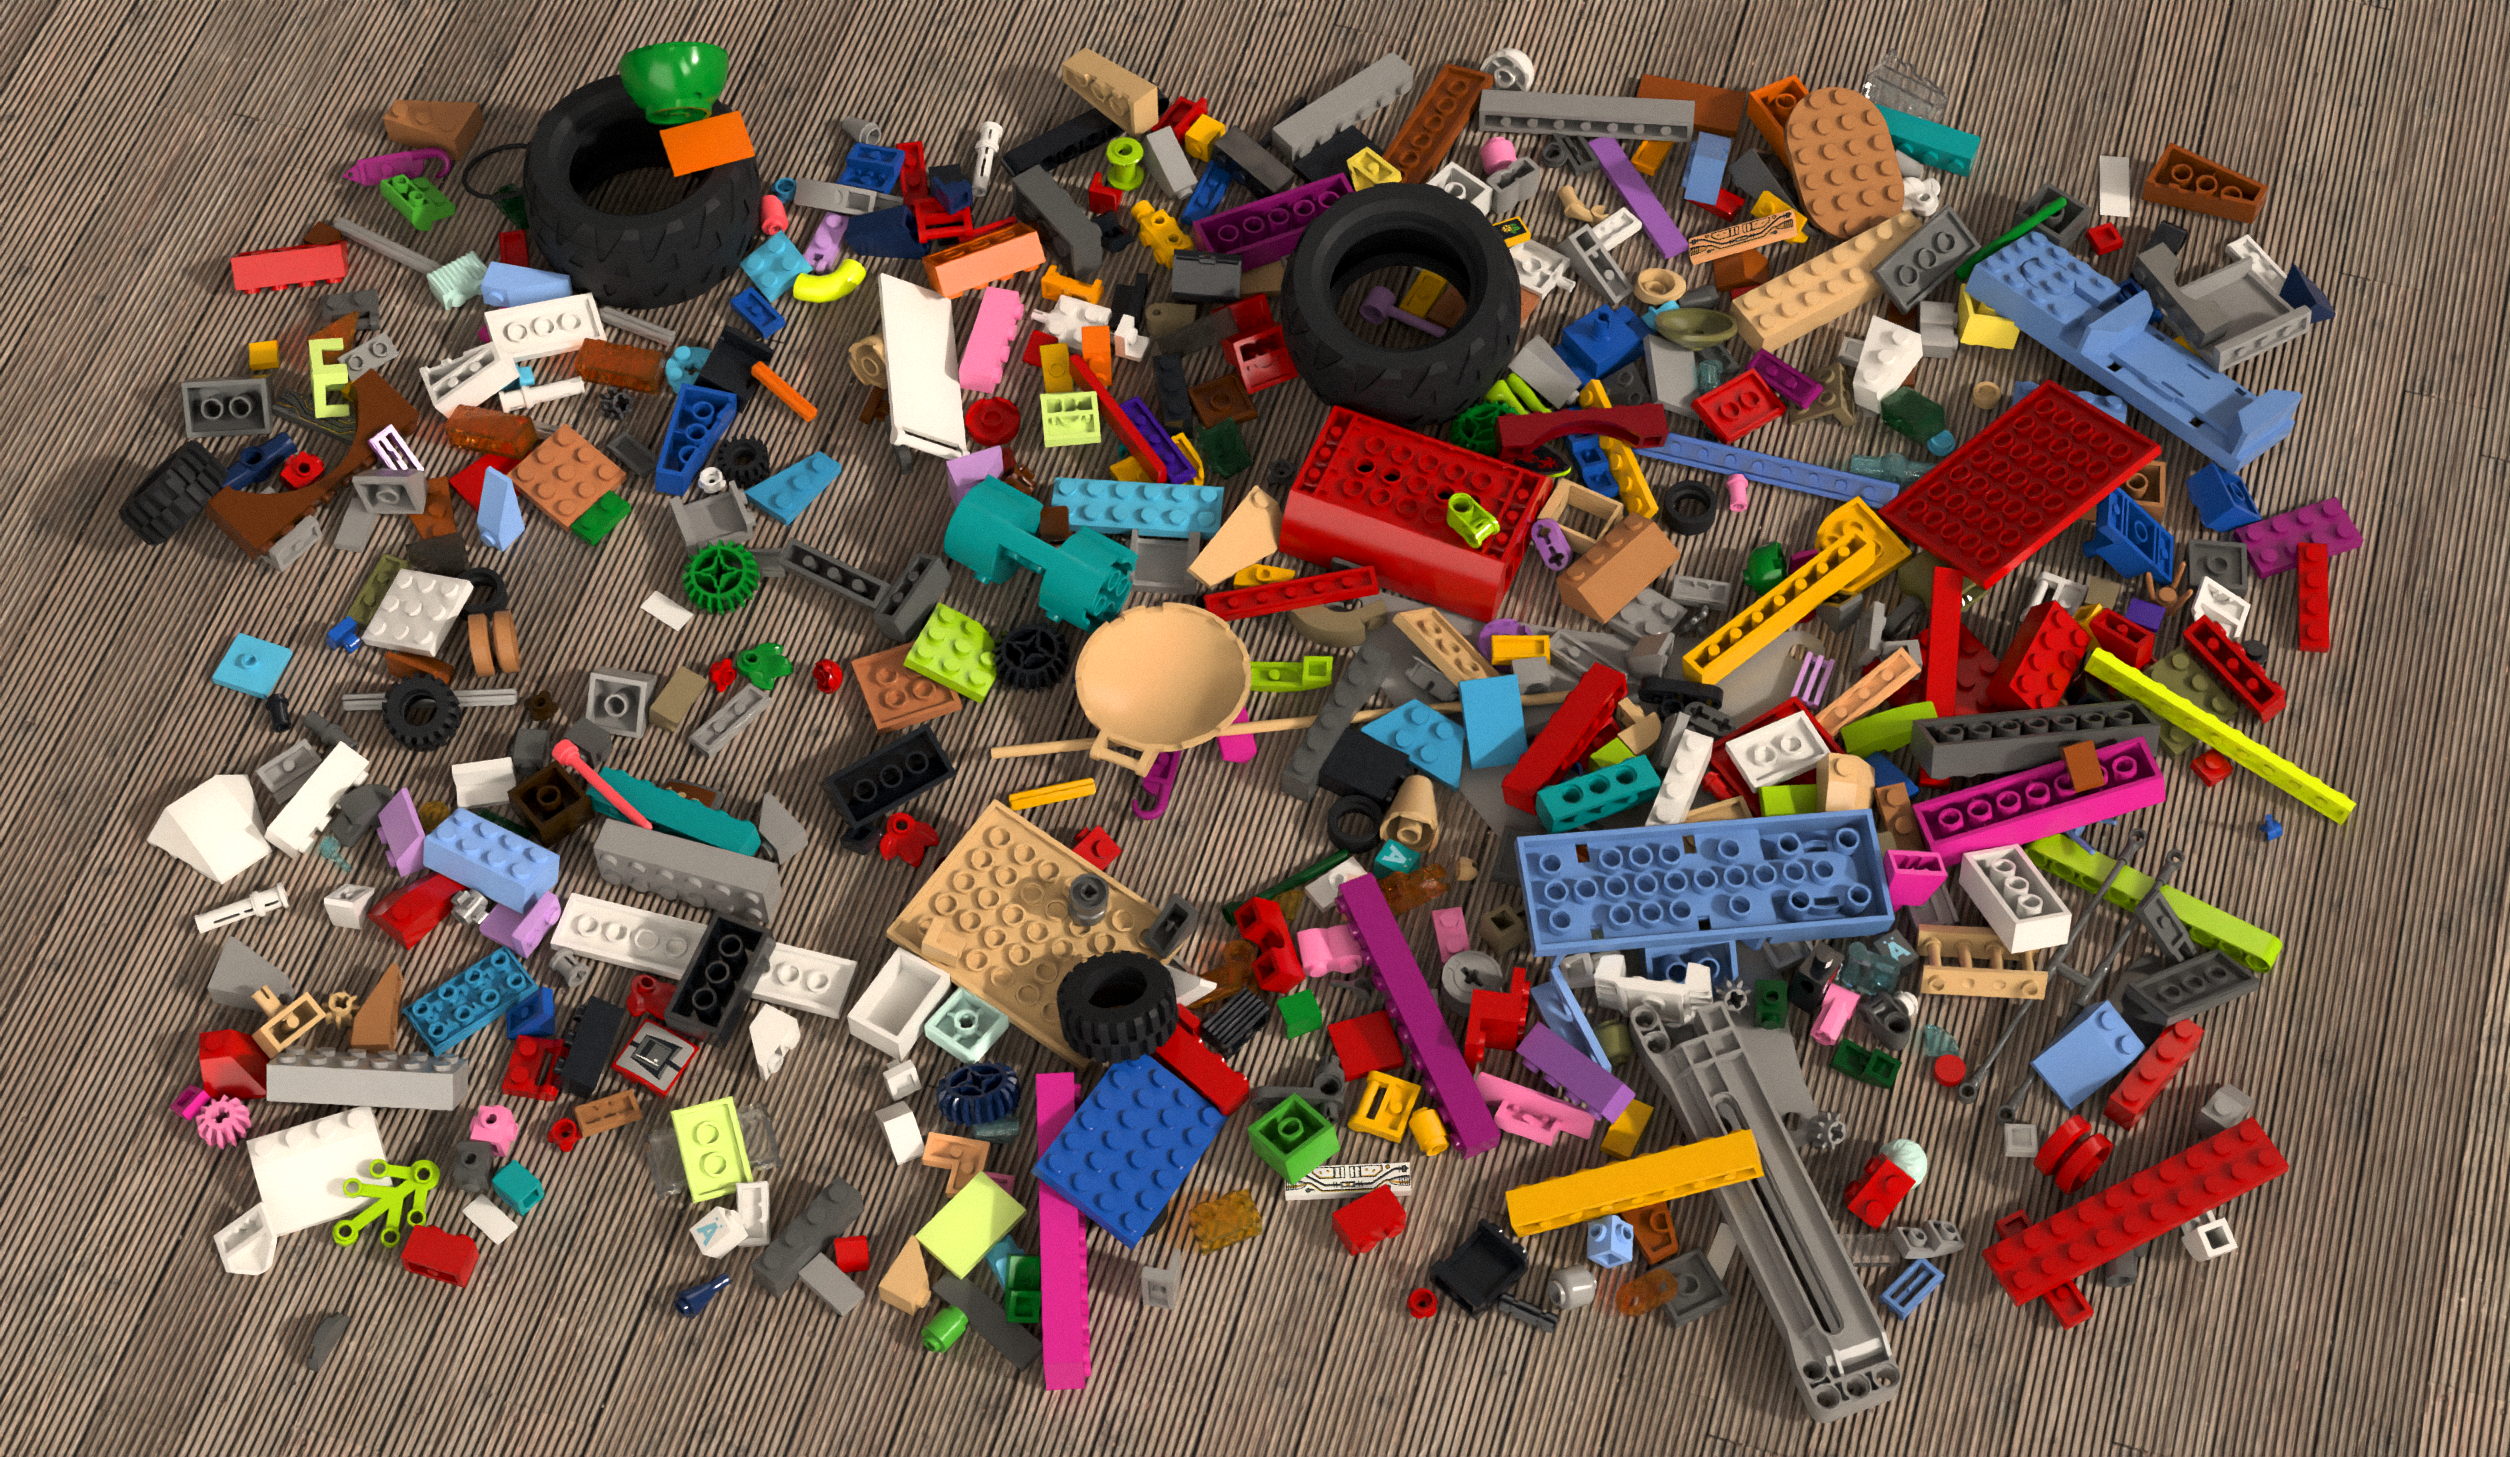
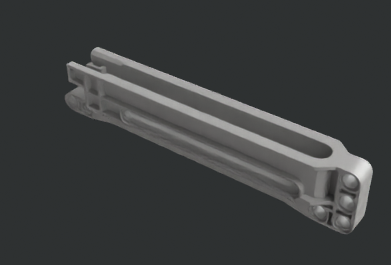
[1629,1000,1901,1423]

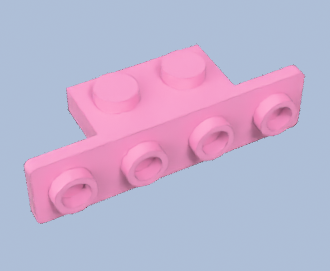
[1476,1072,1595,1146]

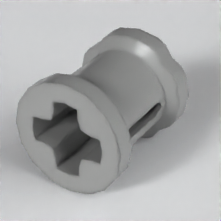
[549,948,590,988]

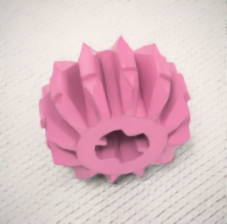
[196,1095,251,1150]

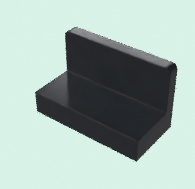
[1107,273,1149,334]

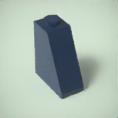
[845,205,931,260]

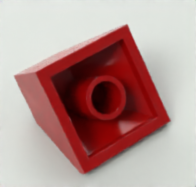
[199,1029,270,1105]

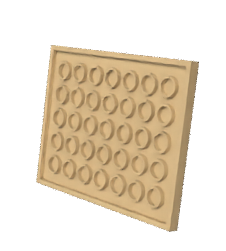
[886,799,1190,1073]

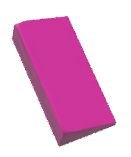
[1216,705,1257,764]

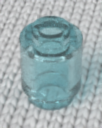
[974,1114,1020,1145]

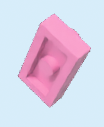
[1431,907,1470,969]

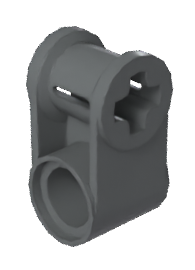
[1856,990,1912,1051]

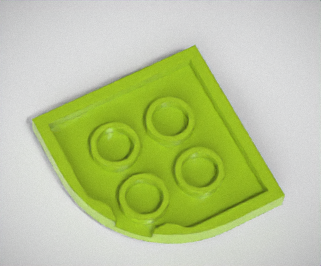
[903,602,997,704]

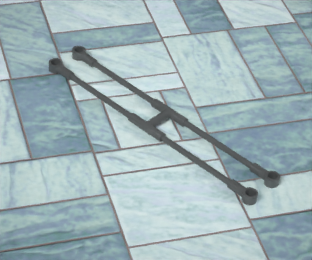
[1958,828,2185,1127]

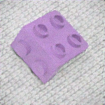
[479,891,562,959]

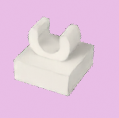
[882,1059,922,1102]

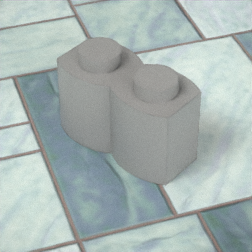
[1486,156,1540,214]
[1916,301,1958,359]

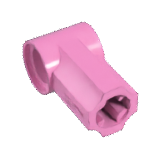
[1810,983,1861,1046]

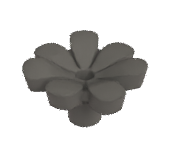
[1679,604,1711,638]

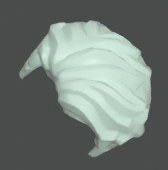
[1879,1139,1928,1190]

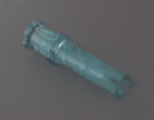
[1698,360,1723,441]

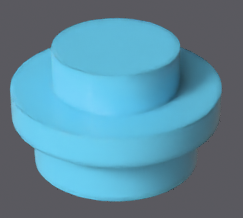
[1927,429,1955,456]

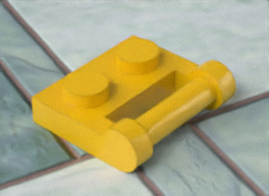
[1347,1070,1421,1144]

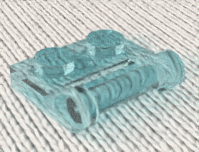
[1841,942,1903,998]

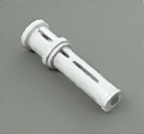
[971,121,1003,197]
[498,376,585,413]
[195,882,290,934]

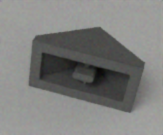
[1816,590,1863,635]
[1143,893,1199,959]

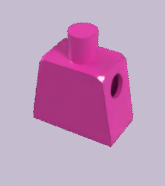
[1883,850,1947,912]

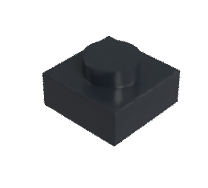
[840,824,883,856]

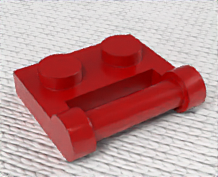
[914,197,974,244]
[501,1034,566,1102]

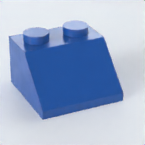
[2185,462,2263,533]

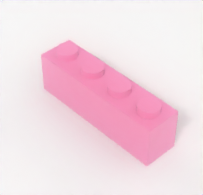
[959,286,1024,394]

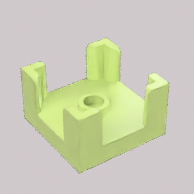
[308,338,350,418]

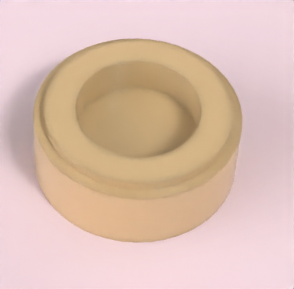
[1972,381,2001,409]

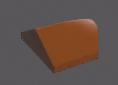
[1713,248,1770,292]

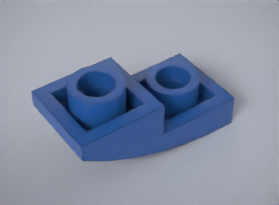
[1864,750,1920,800]

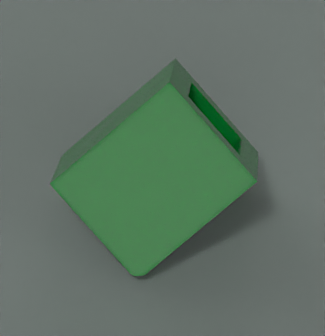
[1277,989,1322,1040]

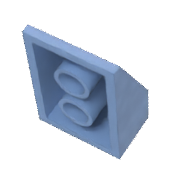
[2030,1000,2146,1111]

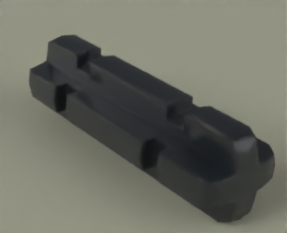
[1497,1292,1559,1333]

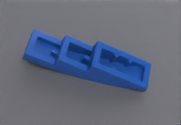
[1554,405,1619,498]

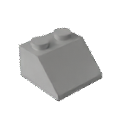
[352,468,429,514]
[586,666,657,739]

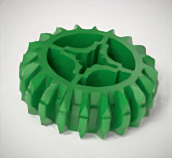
[1449,400,1520,460]
[682,539,760,616]

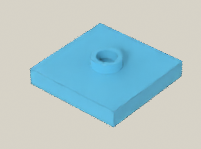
[212,633,293,700]

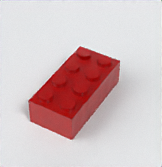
[1985,600,2092,712]

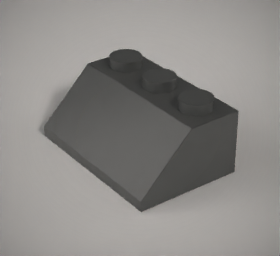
[181,374,275,438]

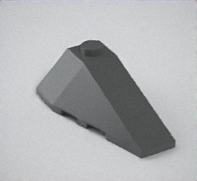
[1727,148,1822,236]

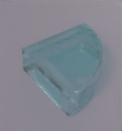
[1924,1024,1959,1057]

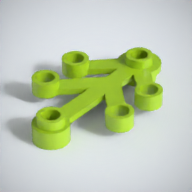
[332,1159,440,1248]

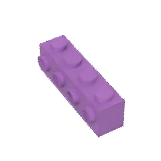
[1516,1021,1636,1124]

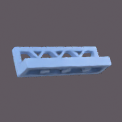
[1529,967,1612,1073]

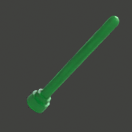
[1953,197,2067,282]

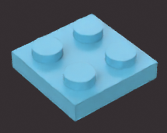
[740,230,813,303]

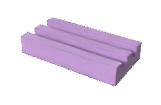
[1790,651,1836,711]

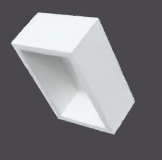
[847,947,952,1061]

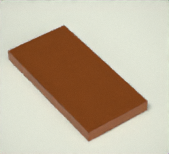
[1636,74,1746,138]

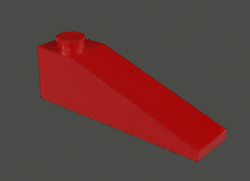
[366,871,471,950]

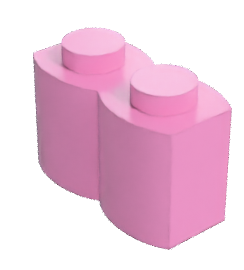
[1296,924,1363,977]

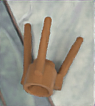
[2146,561,2193,617]

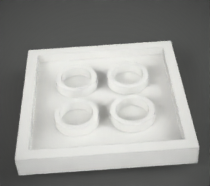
[361,568,474,658]

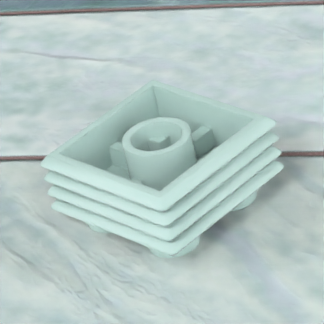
[924,987,1009,1065]

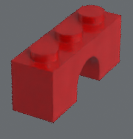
[1233,896,1305,994]

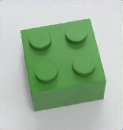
[1247,1093,1340,1186]

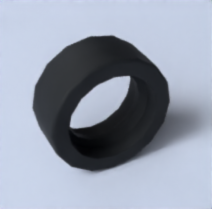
[1662,480,1718,536]
[456,567,508,622]
[1327,795,1384,854]

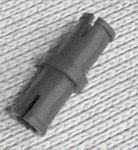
[303,710,360,752]

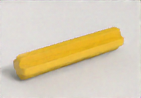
[1008,777,1096,811]

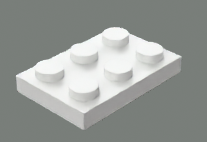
[1725,710,1830,794]

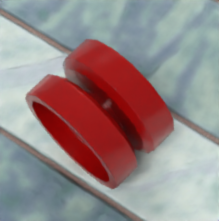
[2033,1114,2114,1196]

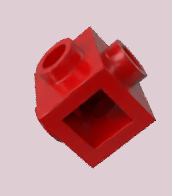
[279,450,325,491]

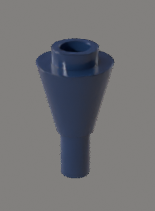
[674,1273,731,1319]

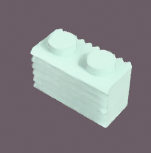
[427,251,488,311]

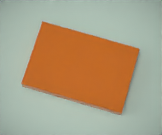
[659,110,755,177]

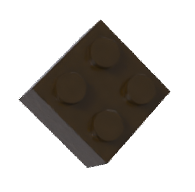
[507,760,595,849]

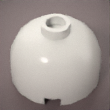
[1480,48,1534,92]

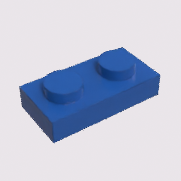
[730,286,786,339]

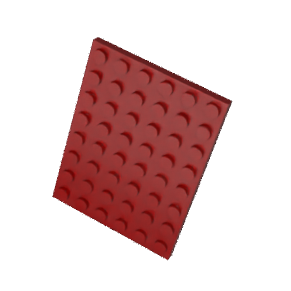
[1877,379,2162,591]

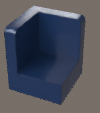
[931,176,973,216]

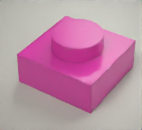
[169,1084,211,1121]

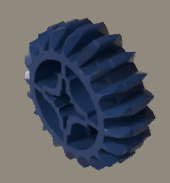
[936,1060,1021,1127]

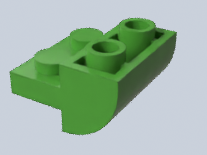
[380,174,456,231]

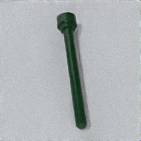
[1221,849,1349,927]

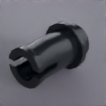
[265,693,292,733]

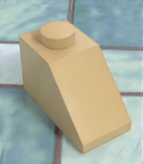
[878,1235,931,1316]

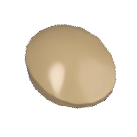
[1633,268,1686,305]

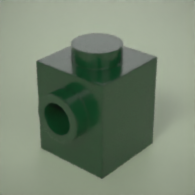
[1753,980,1787,1030]

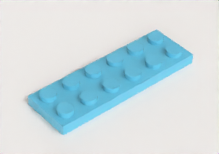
[1051,477,1224,540]

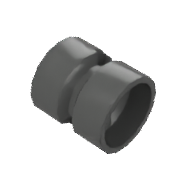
[1068,873,1109,927]

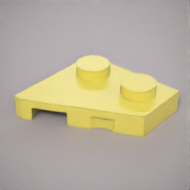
[1346,147,1402,192]

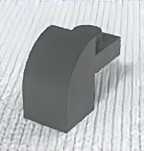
[330,784,395,847]

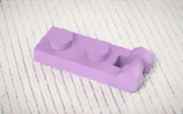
[802,211,851,276]

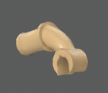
[1557,185,1609,227]

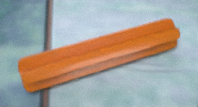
[751,361,818,422]

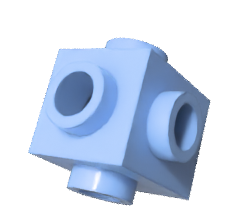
[1587,1215,1633,1269]

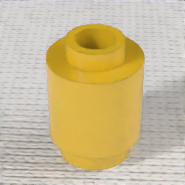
[1408,1107,1449,1156]

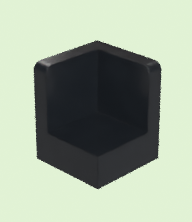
[2067,671,2110,706]

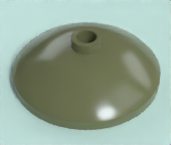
[1655,308,1738,351]

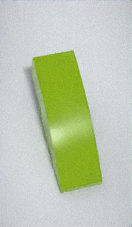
[1841,701,1938,759]

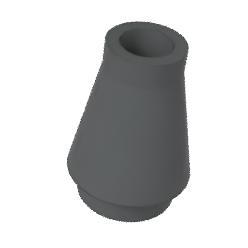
[1677,283,1719,310]

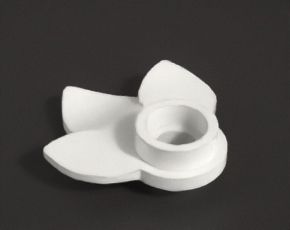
[1901,177,1940,216]

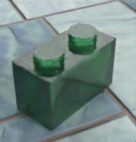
[1880,385,1946,446]

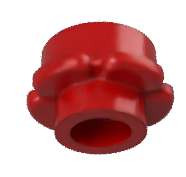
[1406,1288,1438,1319]

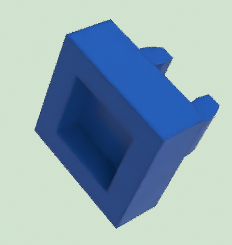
[326,615,360,654]

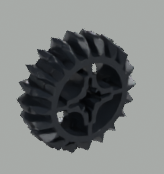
[991,620,1070,694]

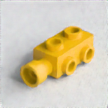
[1131,200,1194,270]

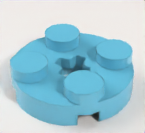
[665,346,712,394]

